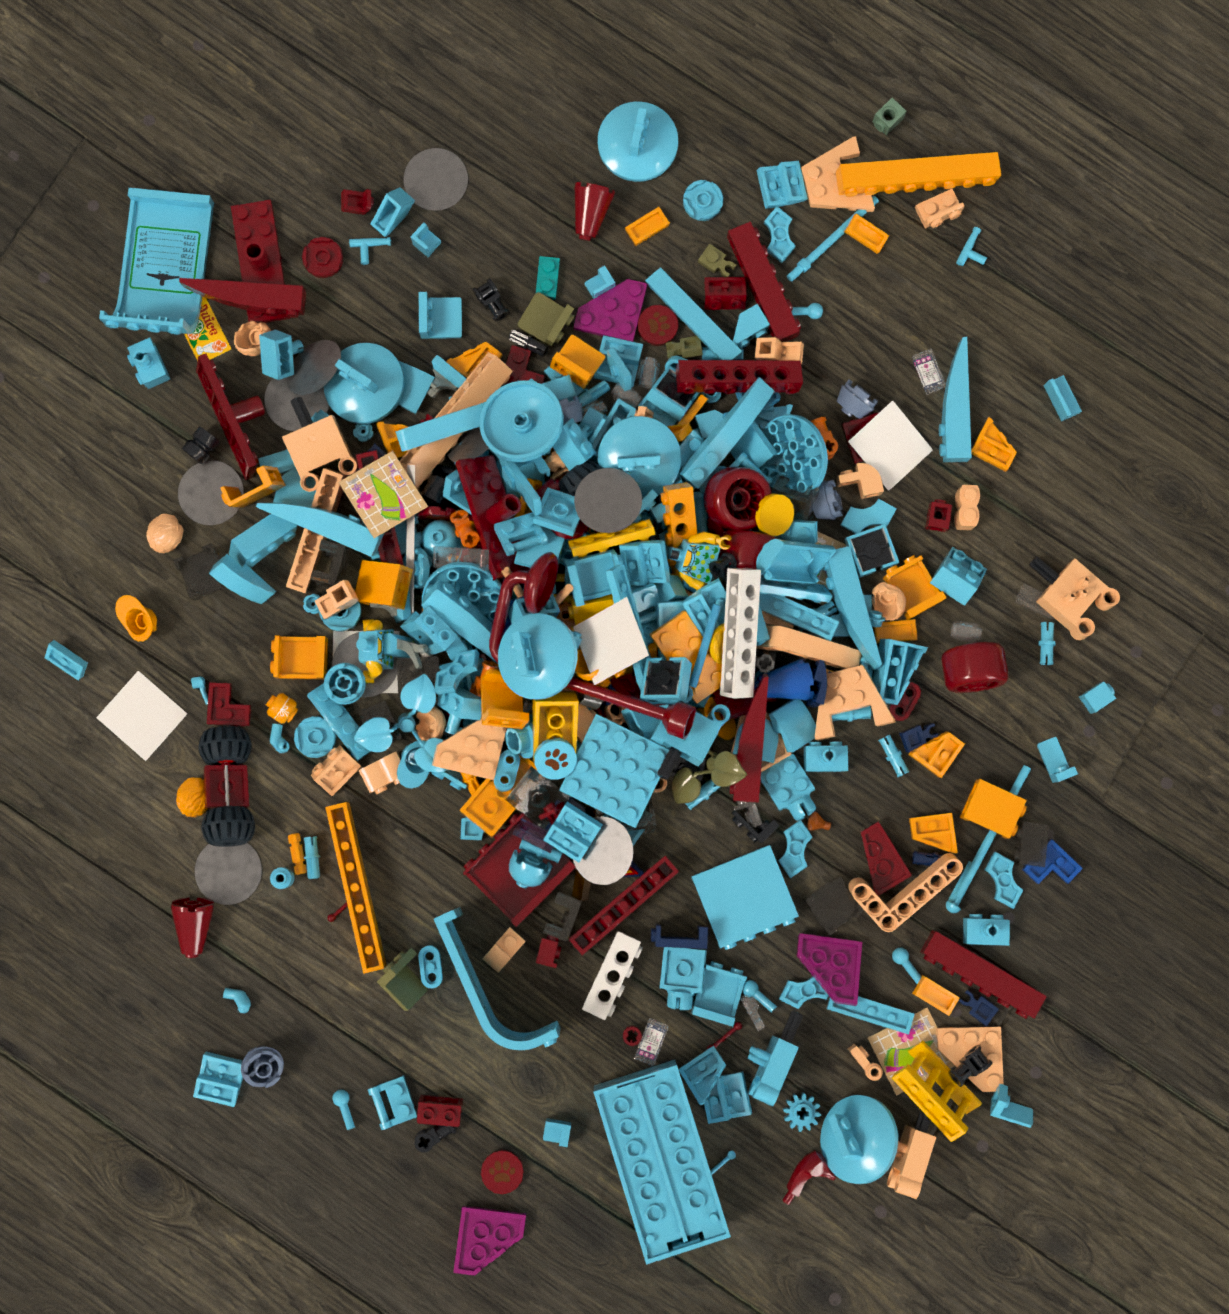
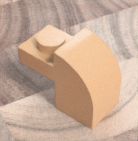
[755,337,804,364]
[836,463,884,499]
[315,580,359,619]
[483,927,526,973]

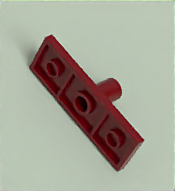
[231,200,290,323]
[196,353,265,480]
[455,455,530,581]

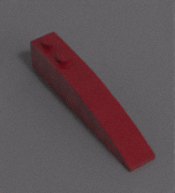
[179,278,306,318]
[356,449,404,566]
[729,674,769,803]

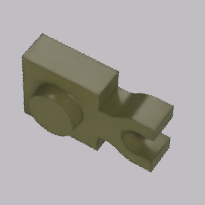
[698,244,736,277]
[666,336,703,359]

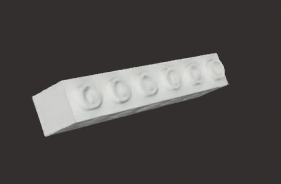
[720,568,761,699]

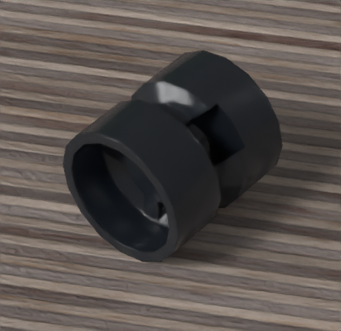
[181,426,221,465]

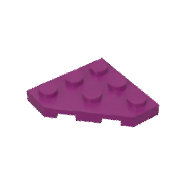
[574,279,647,342]
[796,933,862,1006]
[453,1206,526,1276]

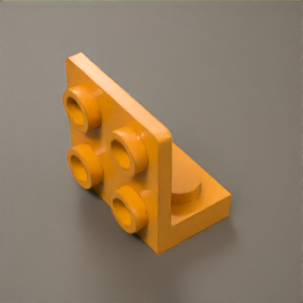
[550,335,605,389]

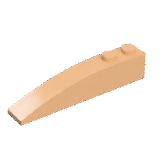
[286,468,348,593]

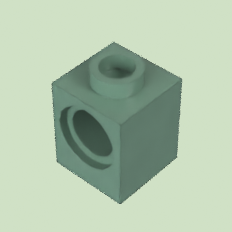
[872,98,907,135]

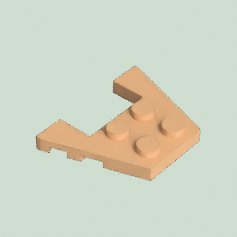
[801,136,875,212]
[815,665,896,741]

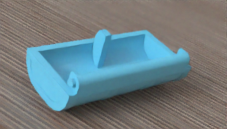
[756,539,837,584]

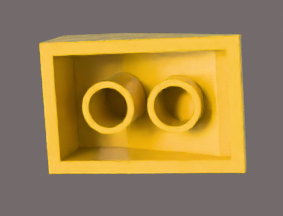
[532,692,578,761]

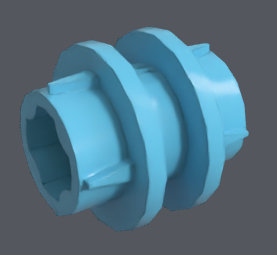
[505,714,533,758]

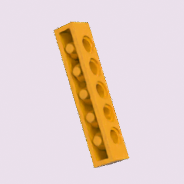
[661,482,697,594]

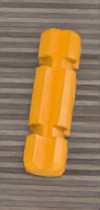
[288,833,307,875]

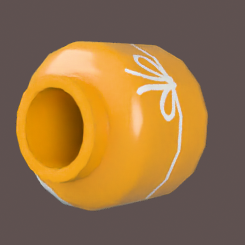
[266,693,298,724]

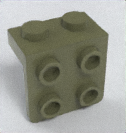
[517,292,574,347]
[377,948,428,1011]

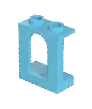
[400,606,458,656]

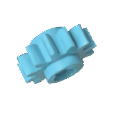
[783,1092,821,1132]

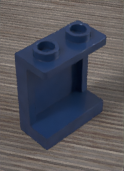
[651,924,708,949]

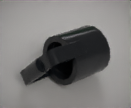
[420,465,456,509]

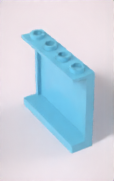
[691,845,799,950]

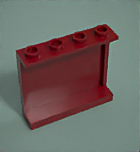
[463,813,576,927]

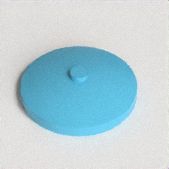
[479,381,564,462]

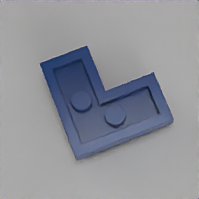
[1022,839,1083,884]

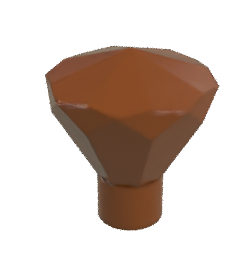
[807,812,831,831]

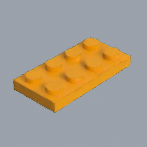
[649,610,722,704]
[460,754,543,838]

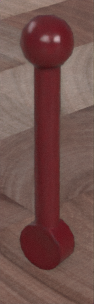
[327,902,348,922]
[707,1022,743,1050]

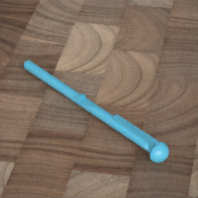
[946,765,1031,913]

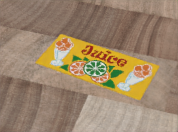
[184,296,231,361]

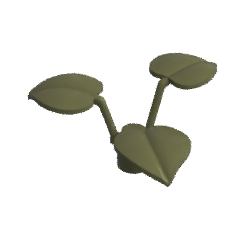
[672,709,747,804]

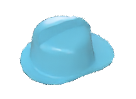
[397,740,429,789]

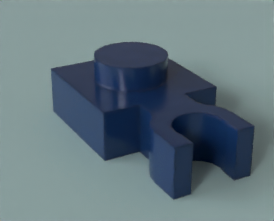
[899,723,939,753]
[958,990,999,1026]

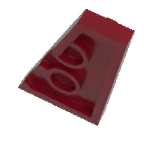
[861,821,912,896]

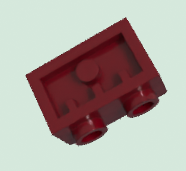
[704,277,746,310]
[417,1095,463,1127]

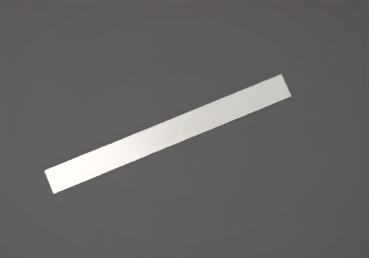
[406,465,415,614]

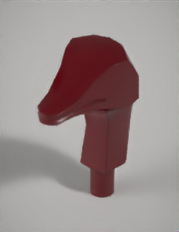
[782,1150,837,1205]

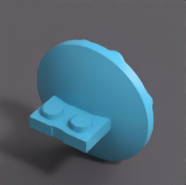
[598,102,678,182]
[324,343,405,424]
[760,414,828,498]
[598,416,681,498]
[422,562,502,624]
[498,613,578,700]
[820,1095,899,1184]

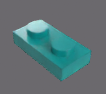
[536,256,560,300]

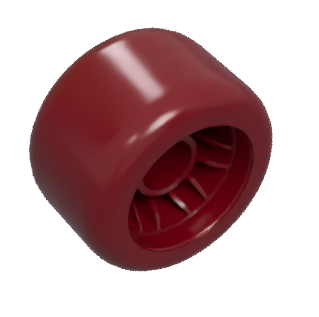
[704,467,772,530]
[717,530,778,569]
[941,642,1008,693]

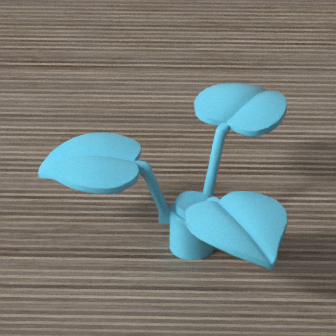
[354,674,448,773]

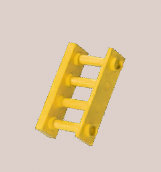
[568,519,655,558]
[892,1040,982,1142]

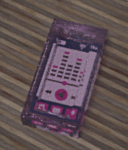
[513,818,554,853]

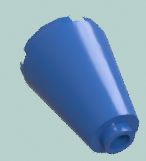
[754,658,814,700]

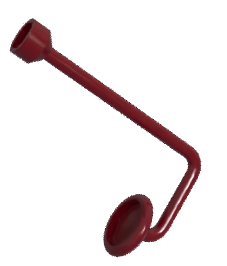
[489,552,696,740]

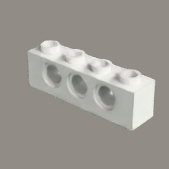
[582,931,643,1020]

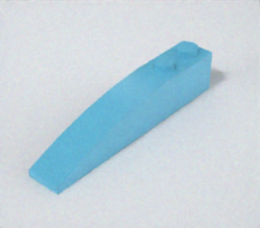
[939,337,972,462]
[678,377,774,489]
[256,502,385,557]
[822,546,882,670]
[421,579,496,662]

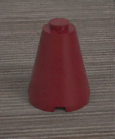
[575,182,615,241]
[171,897,214,958]

